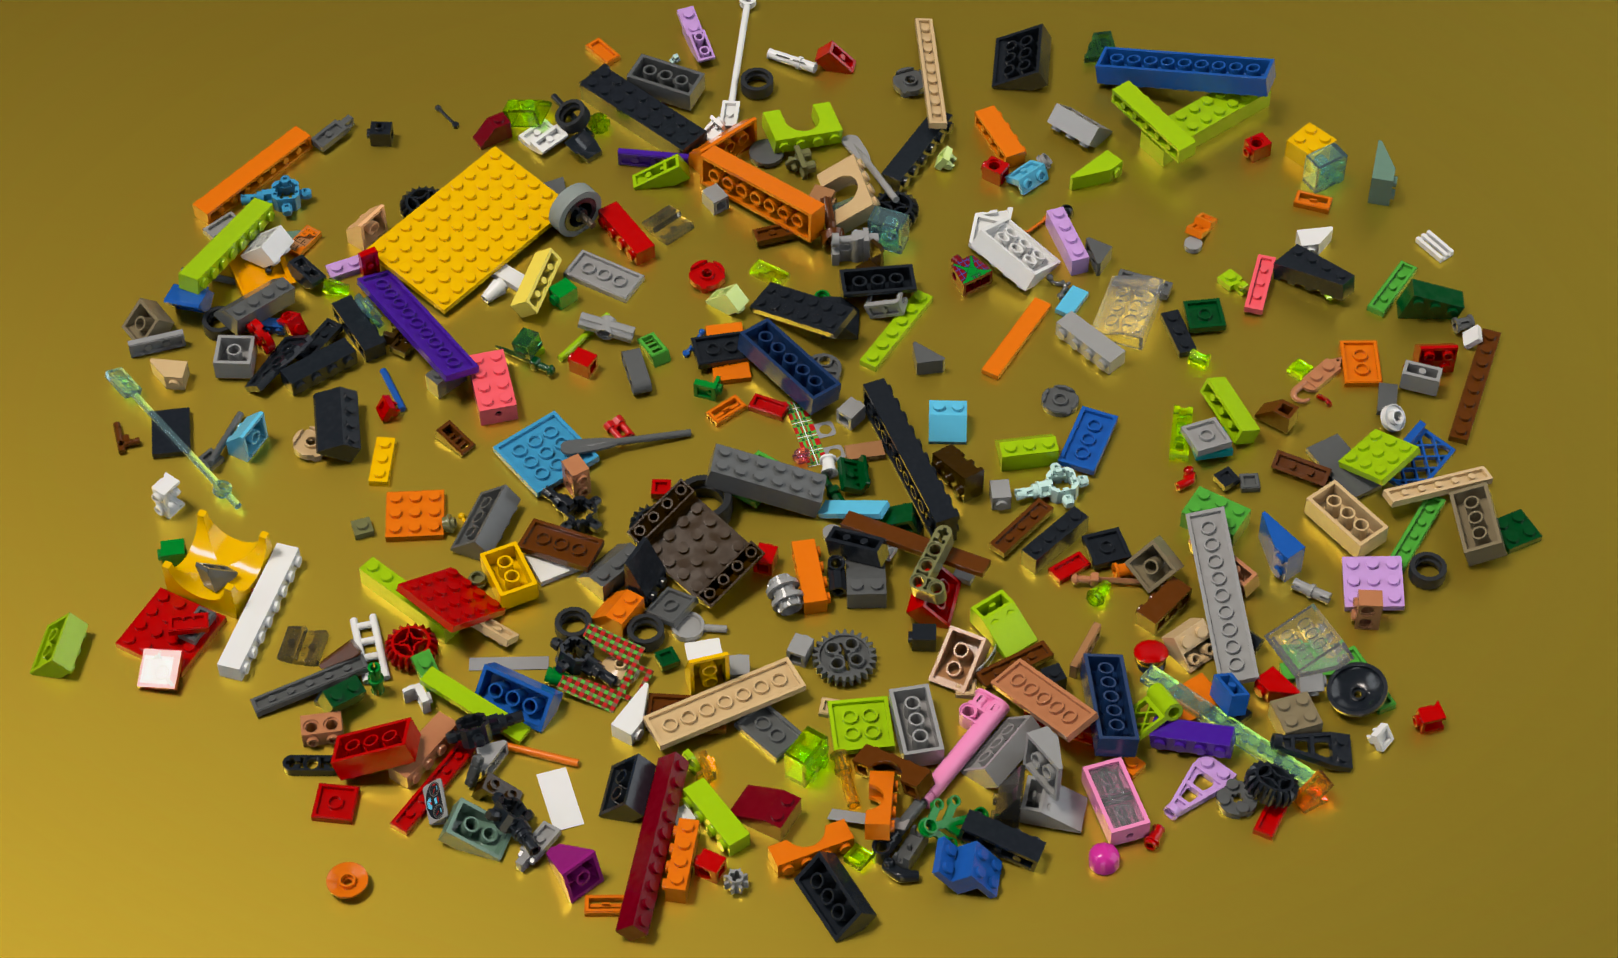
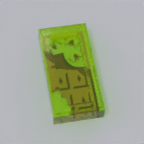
[749,259,790,286]

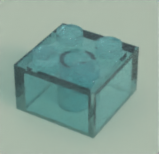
[1302,142,1348,194]
[868,205,909,254]

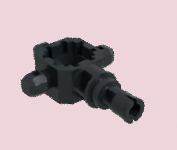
[541,486,603,534]
[550,636,619,688]
[445,710,525,749]
[485,792,541,856]

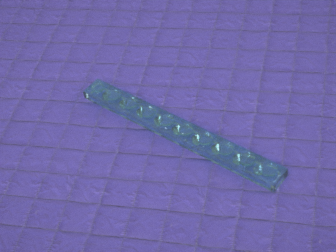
[1140,664,1318,792]

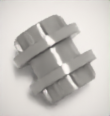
[766,573,804,616]

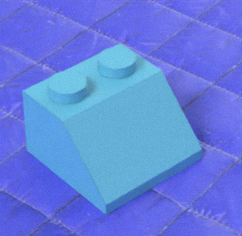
[928,400,967,445]
[226,411,269,463]

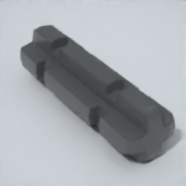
[465,754,484,788]

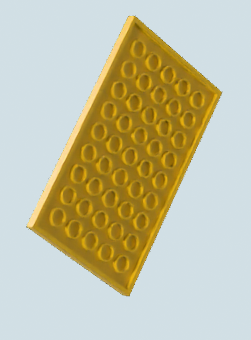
[367,146,558,314]

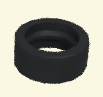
[740,68,773,100]
[555,99,590,134]
[202,306,235,341]
[1408,552,1447,590]
[555,607,592,641]
[627,613,665,652]

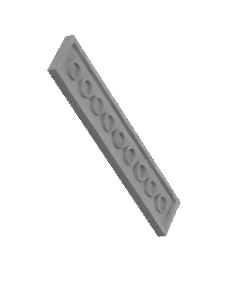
[1185,506,1260,684]

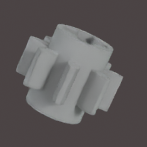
[723,868,749,895]

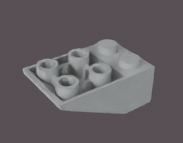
[1020,775,1088,833]

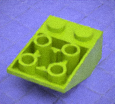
[970,589,1038,658]

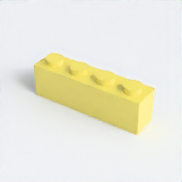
[510,248,562,318]

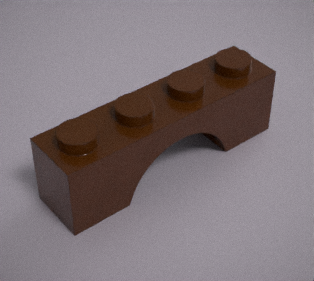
[852,744,935,801]

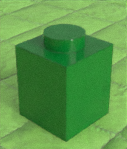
[548,277,578,310]
[157,538,187,567]

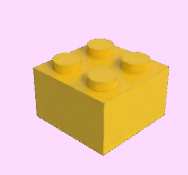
[1285,122,1337,173]

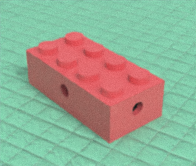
[469,349,518,426]

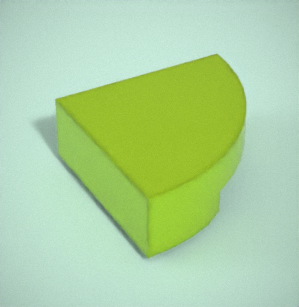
[682,749,702,776]

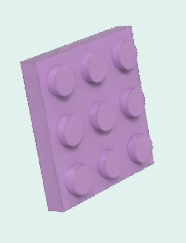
[1342,556,1405,611]

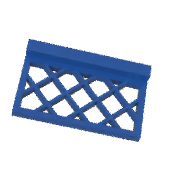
[1388,420,1456,487]

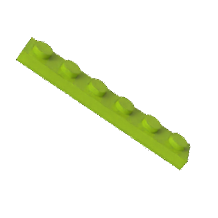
[860,289,933,372]

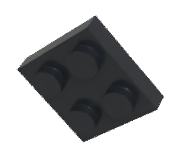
[1081,527,1132,570]

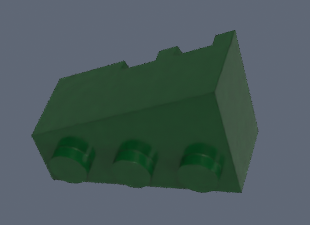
[1396,279,1465,319]
[875,502,924,536]

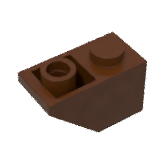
[1254,399,1299,434]

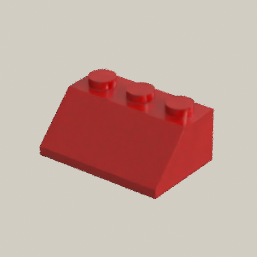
[906,566,961,629]

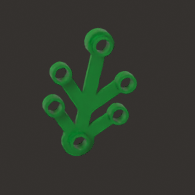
[918,795,989,846]

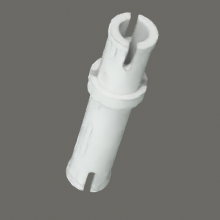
[767,48,818,73]

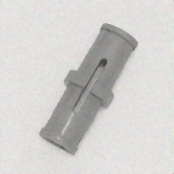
[1291,578,1332,605]

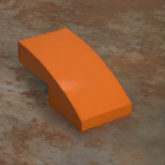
[1185,212,1218,239]

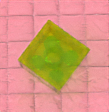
[784,726,829,788]

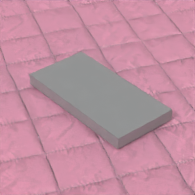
[563,249,645,303]

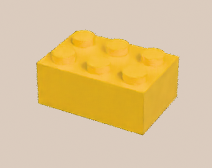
[480,541,539,609]

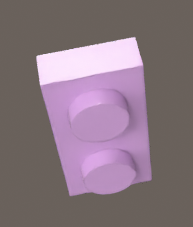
[325,255,361,282]

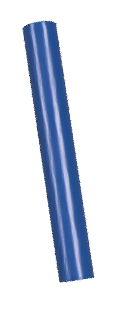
[380,368,406,412]

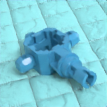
[241,175,312,216]

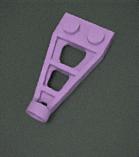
[1163,755,1237,820]

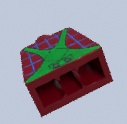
[951,254,992,297]

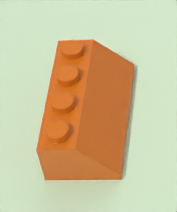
[689,117,757,174]

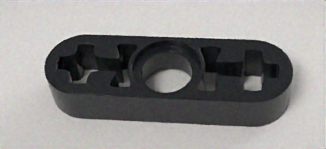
[282,755,337,776]

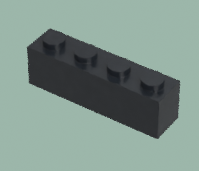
[331,295,387,363]
[280,337,358,396]
[1021,506,1089,574]
[957,809,1046,872]

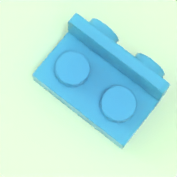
[1005,160,1049,195]

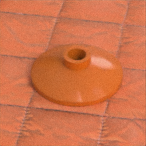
[326,862,368,899]

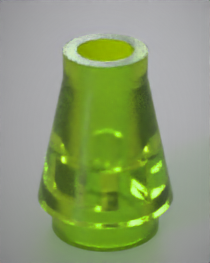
[322,277,350,295]
[1086,580,1112,607]

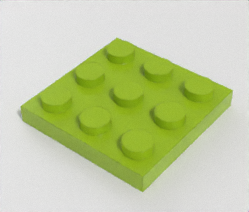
[1338,429,1420,486]
[827,696,895,756]

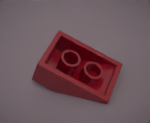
[731,785,801,842]

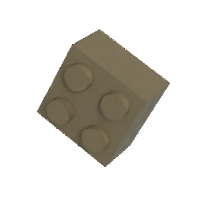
[1268,691,1323,744]

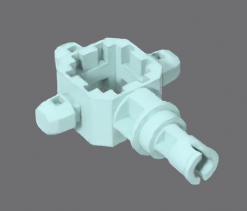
[1014,462,1089,509]

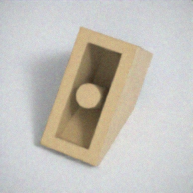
[150,358,190,390]

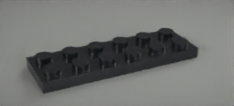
[749,282,857,339]

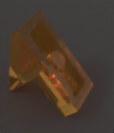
[1294,770,1334,813]

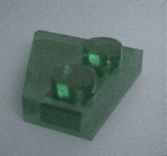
[1084,31,1115,63]

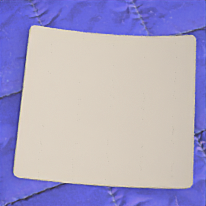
[684,638,722,660]

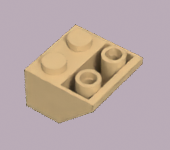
[1161,618,1214,673]

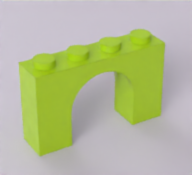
[761,102,843,154]

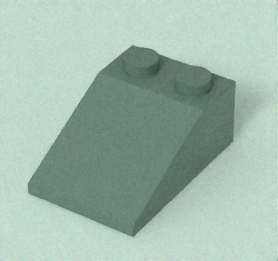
[1368,140,1398,206]
[438,797,511,862]

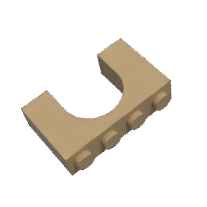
[817,154,881,234]

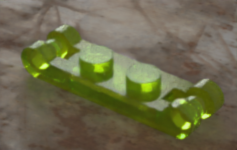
[1169,405,1193,462]

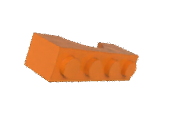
[865,770,899,841]
[768,819,854,877]

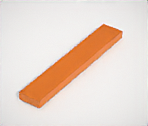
[981,297,1051,380]

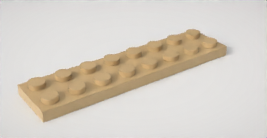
[643,657,806,751]

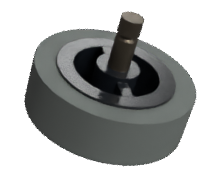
[549,183,602,237]

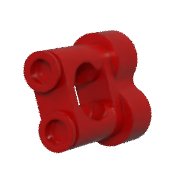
[603,415,635,438]

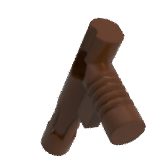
[113,422,141,455]

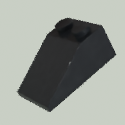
[624,537,668,609]

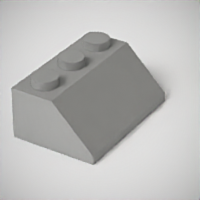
[1047,103,1112,148]

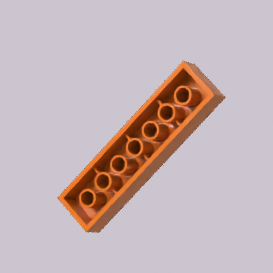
[700,145,825,243]

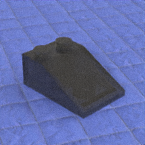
[990,765,1026,829]

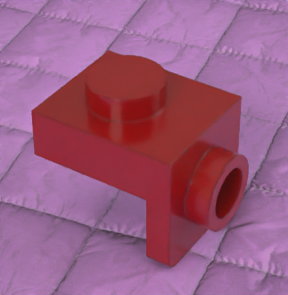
[277,311,309,336]

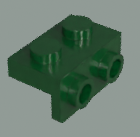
[837,455,871,495]

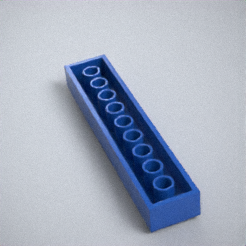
[1095,46,1276,97]

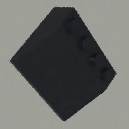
[992,23,1052,91]

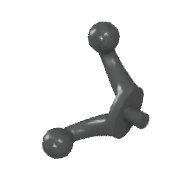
[1046,274,1071,300]

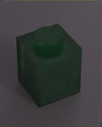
[511,327,543,360]

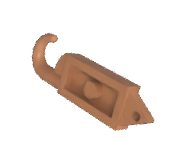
[1290,357,1342,404]

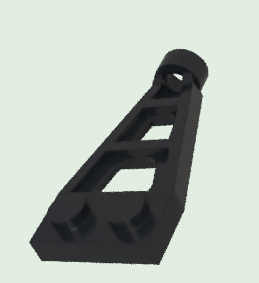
[1270,732,1353,773]

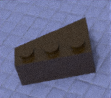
[931,444,984,503]

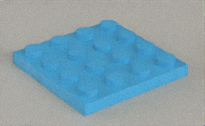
[493,411,600,498]

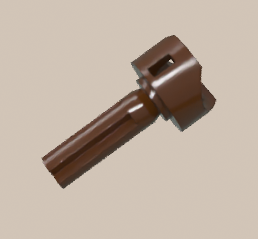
[820,196,845,249]

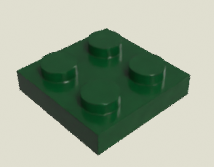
[1183,298,1226,333]
[1498,509,1542,554]

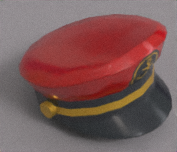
[1134,640,1169,676]

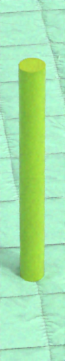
[557,312,611,362]

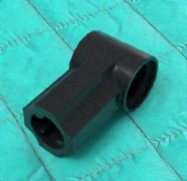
[827,555,847,597]

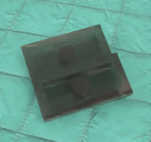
[642,205,694,246]
[277,626,329,666]

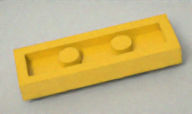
[368,437,396,487]

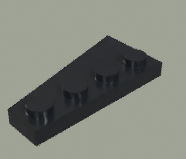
[245,334,313,392]

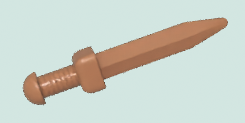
[1071,572,1141,588]

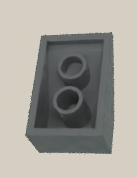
[845,560,887,609]

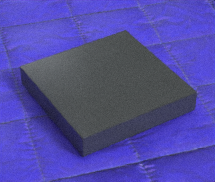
[644,587,699,628]

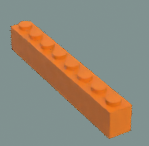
[192,126,313,225]

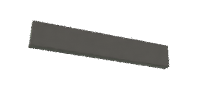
[250,654,369,717]

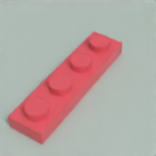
[1244,254,1276,315]

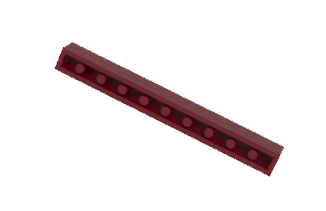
[615,752,690,941]

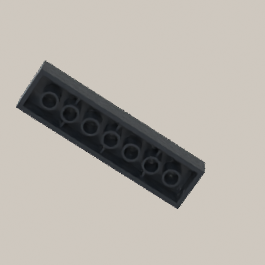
[580,66,707,154]

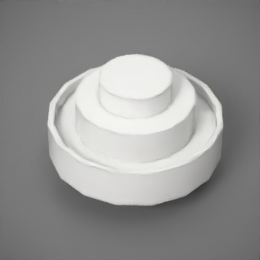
[1380,404,1406,432]

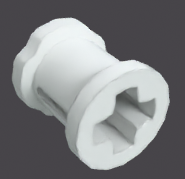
[819,453,838,479]

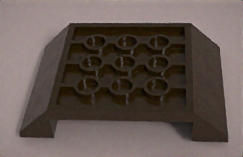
[626,479,765,609]

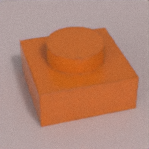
[1122,757,1146,780]

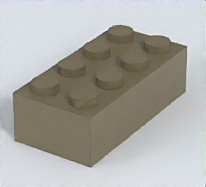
[1449,482,1507,566]

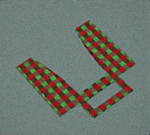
[557,623,654,713]

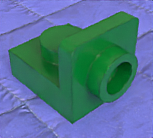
[693,376,723,401]

